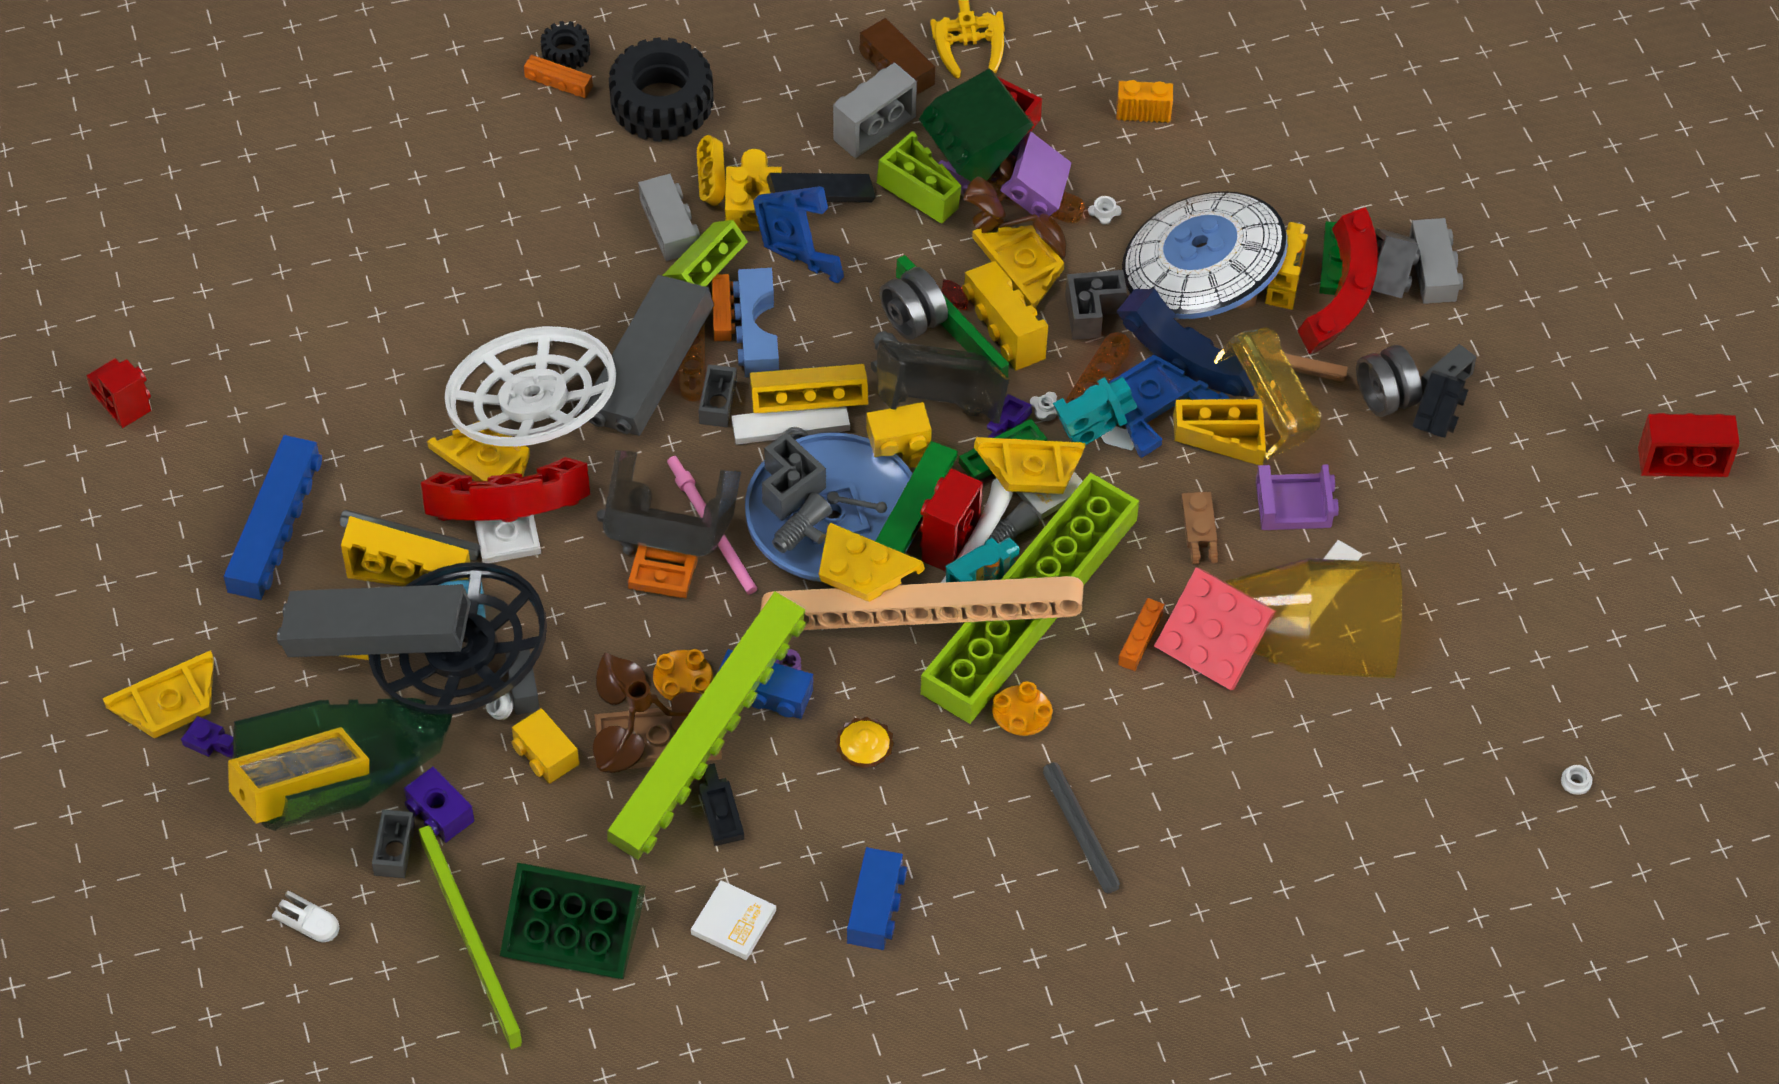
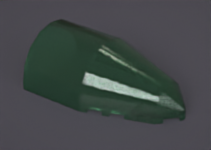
[233,698,452,831]

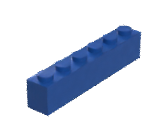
[223,435,322,600]

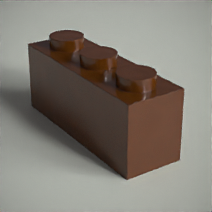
[859,18,936,95]

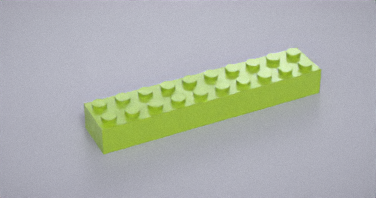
[920,472,1139,724]

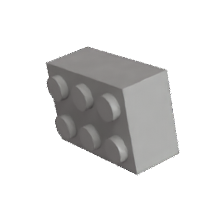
[833,62,917,159]

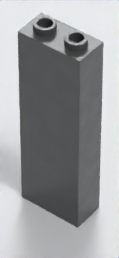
[584,275,714,436]
[277,584,471,657]

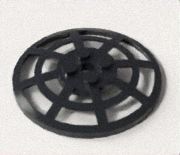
[368,562,547,715]

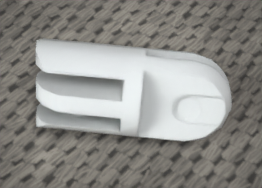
[272,891,340,943]

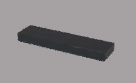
[766,173,876,202]

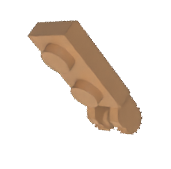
[1181,492,1218,564]

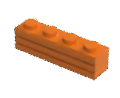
[524,55,593,98]
[712,274,735,341]
[1118,598,1165,671]

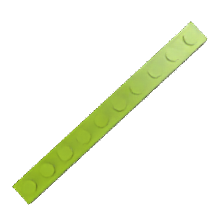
[607,591,806,860]

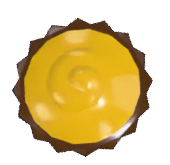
[834,716,895,769]

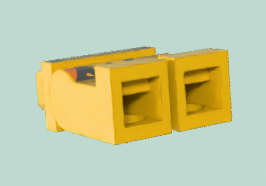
[1265,222,1308,310]

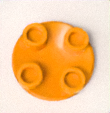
[653,649,713,701]
[992,681,1053,736]

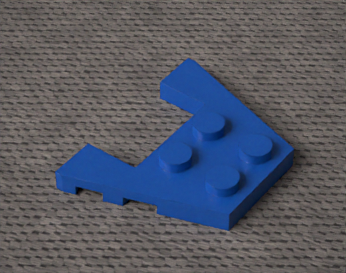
[753,186,844,283]
[1109,355,1229,458]

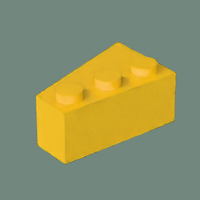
[1173,399,1266,465]

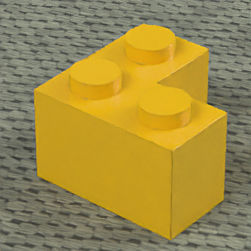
[866,402,932,468]

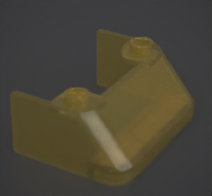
[1213,327,1322,459]

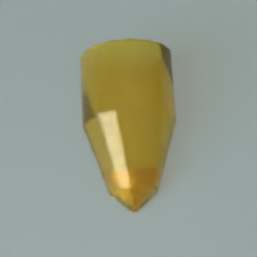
[1224,558,1402,678]

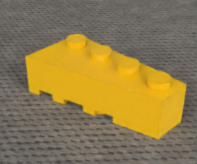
[962,261,1048,371]
[341,516,470,587]

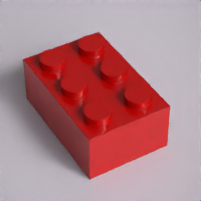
[1638,413,1740,477]
[919,468,983,572]

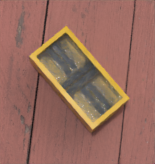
[228,727,370,824]

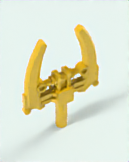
[930,0,1005,79]

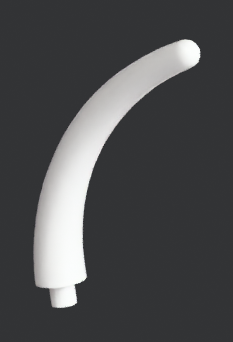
[941,478,1013,583]

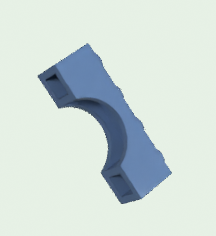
[733,268,779,377]

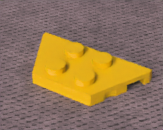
[972,225,1064,308]
[427,421,530,481]
[974,437,1085,494]
[819,523,925,602]
[103,650,214,739]

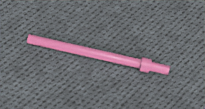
[667,456,757,595]

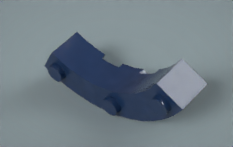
[1116,288,1269,397]

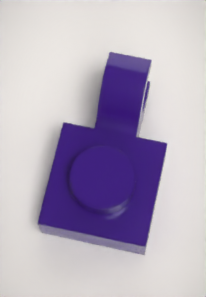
[987,394,1032,438]
[181,716,238,758]

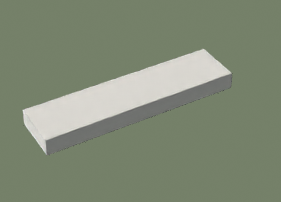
[732,406,850,445]

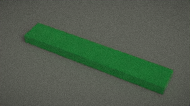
[896,255,1009,386]
[875,441,958,553]

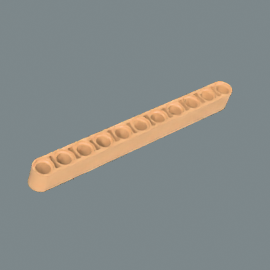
[760,576,1084,630]

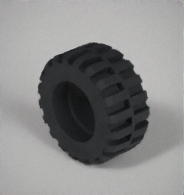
[608,37,714,142]

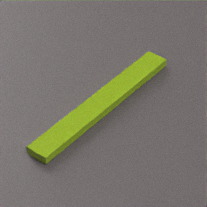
[419,825,522,1049]

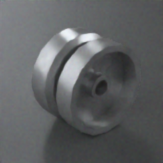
[880,267,948,340]
[1356,345,1422,417]

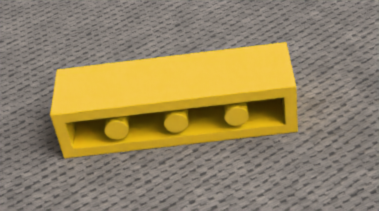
[750,364,868,413]

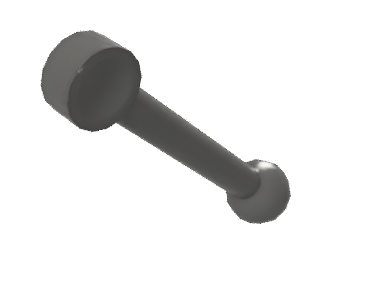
[827,492,887,513]
[597,509,634,555]

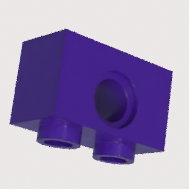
[404,767,474,843]

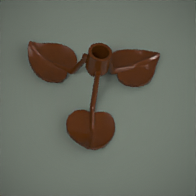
[963,154,1066,260]
[593,653,702,773]

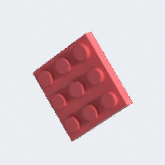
[1154,567,1276,690]

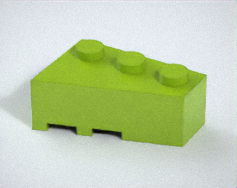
[876,131,961,224]

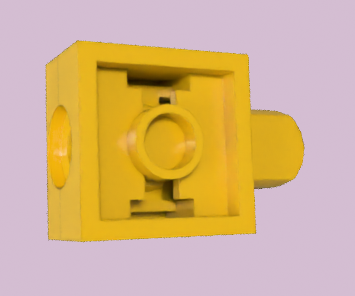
[725,149,782,231]

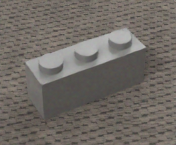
[638,174,700,261]
[1409,218,1463,304]

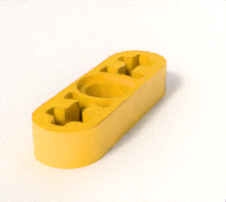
[697,135,726,206]

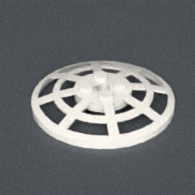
[445,326,616,447]

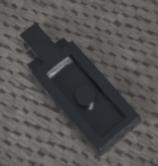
[699,763,745,846]

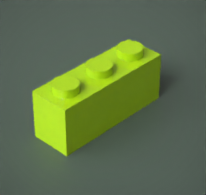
[662,220,748,287]

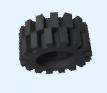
[541,21,590,70]

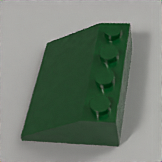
[919,69,1034,182]
[500,863,646,979]

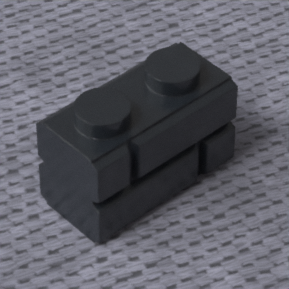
[1412,370,1469,438]

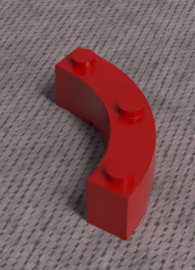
[1297,207,1378,355]
[421,457,591,522]

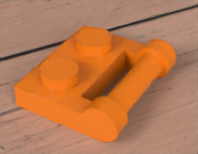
[628,542,698,599]

